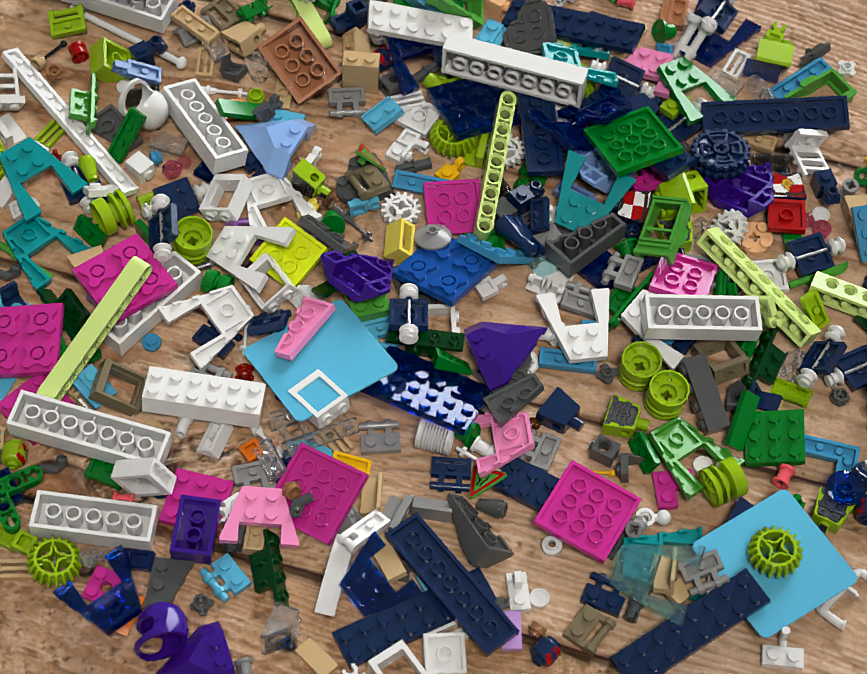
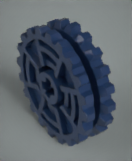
[690,128,751,180]

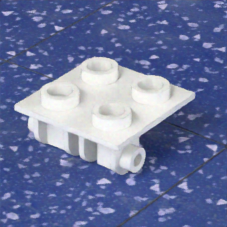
[525,260,575,304]

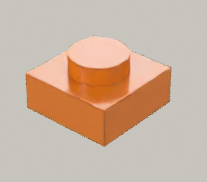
[238,437,266,463]

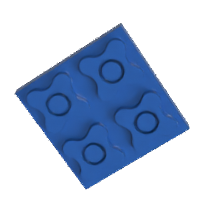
[392,238,499,307]

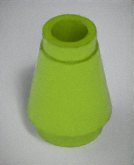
[78,154,98,183]

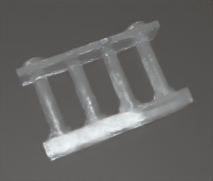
[267,407,359,458]

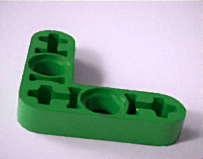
[0,465,44,534]

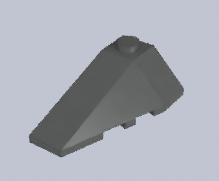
[447,493,514,568]

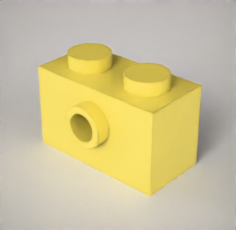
[384,218,415,265]

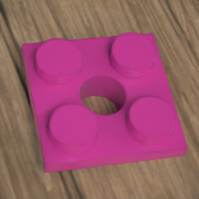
[81,565,131,610]

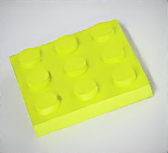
[249,217,329,287]

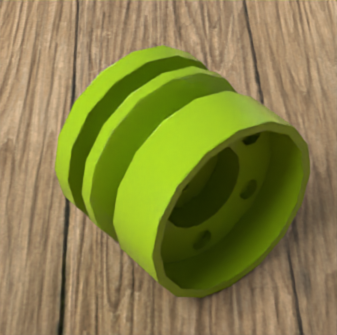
[89,189,136,237]
[173,216,213,265]
[618,341,662,392]
[644,370,690,421]
[697,457,748,508]

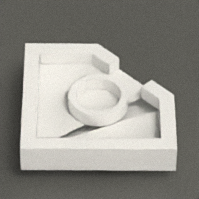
[394,102,444,139]

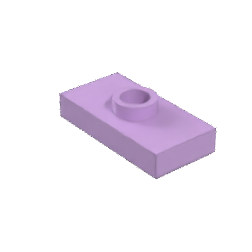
[501,611,522,652]

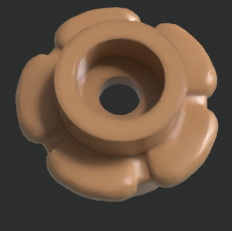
[45,64,63,81]
[282,481,301,500]
[528,621,547,639]

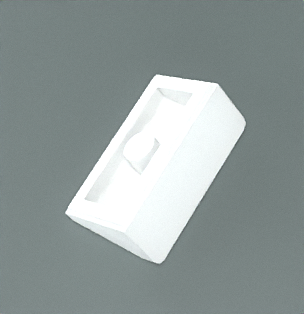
[196,422,234,459]

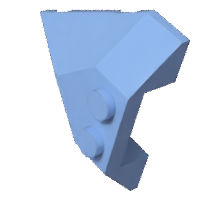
[235,119,316,180]
[569,135,637,193]

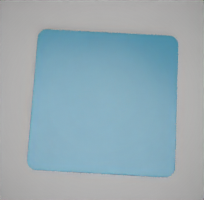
[244,300,397,422]
[693,490,857,638]

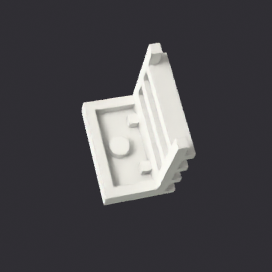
[0,67,25,111]
[785,128,829,177]

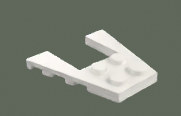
[246,173,322,240]
[207,226,296,293]
[157,285,254,371]
[535,288,609,363]
[620,289,684,371]

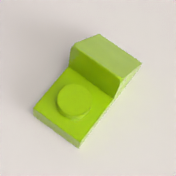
[799,289,830,329]

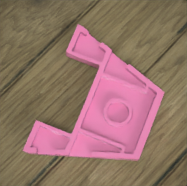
[624,47,673,99]
[469,412,535,478]
[219,486,299,549]

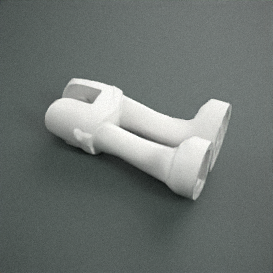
[672,11,717,61]

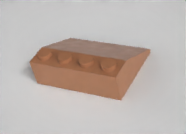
[257,16,342,105]

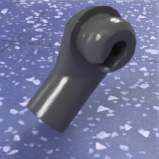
[0,264,21,281]
[39,455,68,474]
[289,492,314,518]

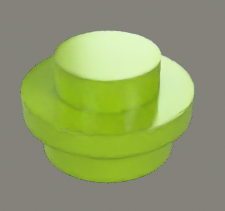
[247,88,265,104]

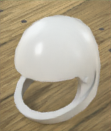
[118,78,169,131]

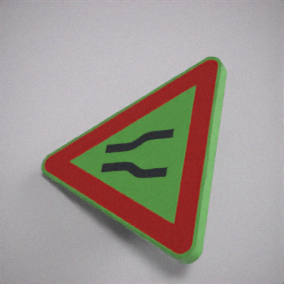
[355,143,387,171]
[469,465,507,499]

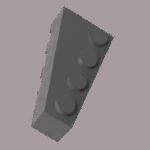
[545,213,626,278]
[675,353,730,436]

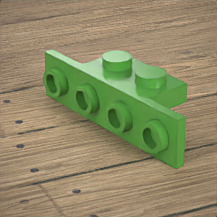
[68,72,98,135]

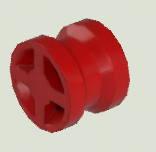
[68,41,89,63]

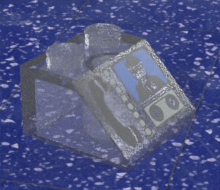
[260,602,302,655]

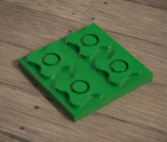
[583,106,684,178]

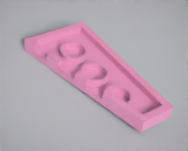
[275,296,336,361]

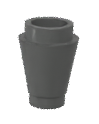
[477,498,508,519]

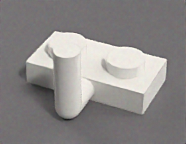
[761,627,804,671]

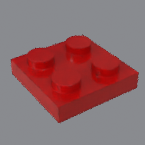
[767,198,806,235]

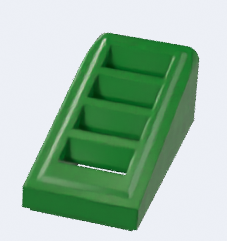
[431,347,472,375]

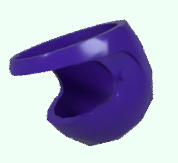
[134,602,188,661]

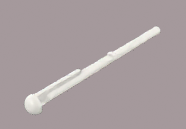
[70,5,187,69]

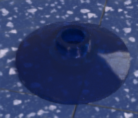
[826,470,866,506]

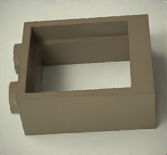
[693,340,749,385]
[88,358,147,417]

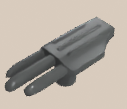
[799,43,831,68]

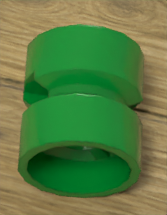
[201,268,235,294]

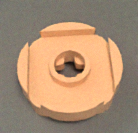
[736,222,773,257]

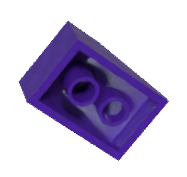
[170,495,221,565]

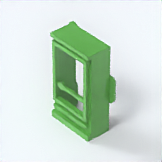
[426,0,485,30]
[783,67,857,103]
[633,195,692,266]

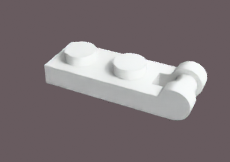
[337,509,391,554]

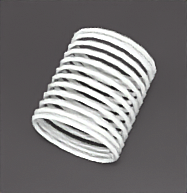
[414,418,456,456]

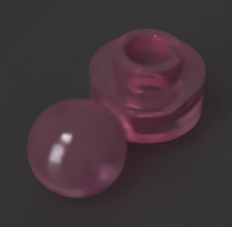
[162,156,191,180]
[806,213,832,239]

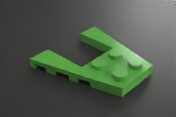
[649,416,745,500]

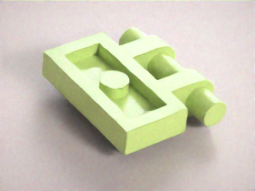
[744,295,782,328]

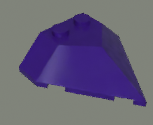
[704,161,774,218]
[321,250,394,303]
[464,322,548,392]
[156,621,236,674]

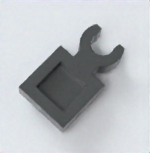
[252,93,284,123]

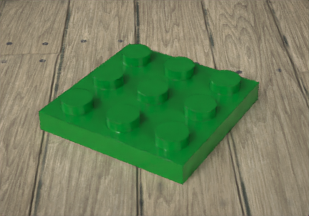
[745,409,806,467]

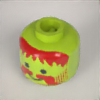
[0,439,28,470]

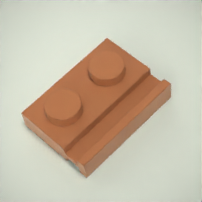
[659,0,689,30]

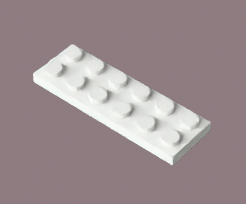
[367,0,473,46]

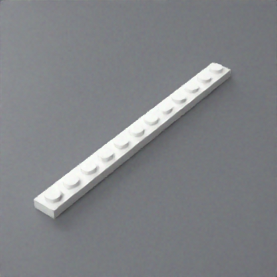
[1,48,139,197]

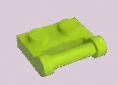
[48,3,87,39]

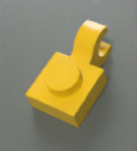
[434,156,466,180]

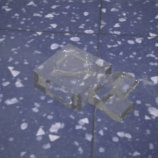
[779,349,805,383]

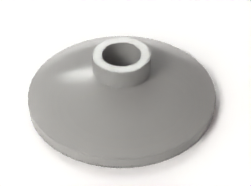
[414,224,452,250]

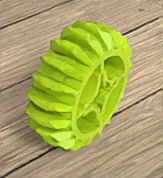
[430,114,478,159]
[747,525,803,579]
[26,535,82,589]

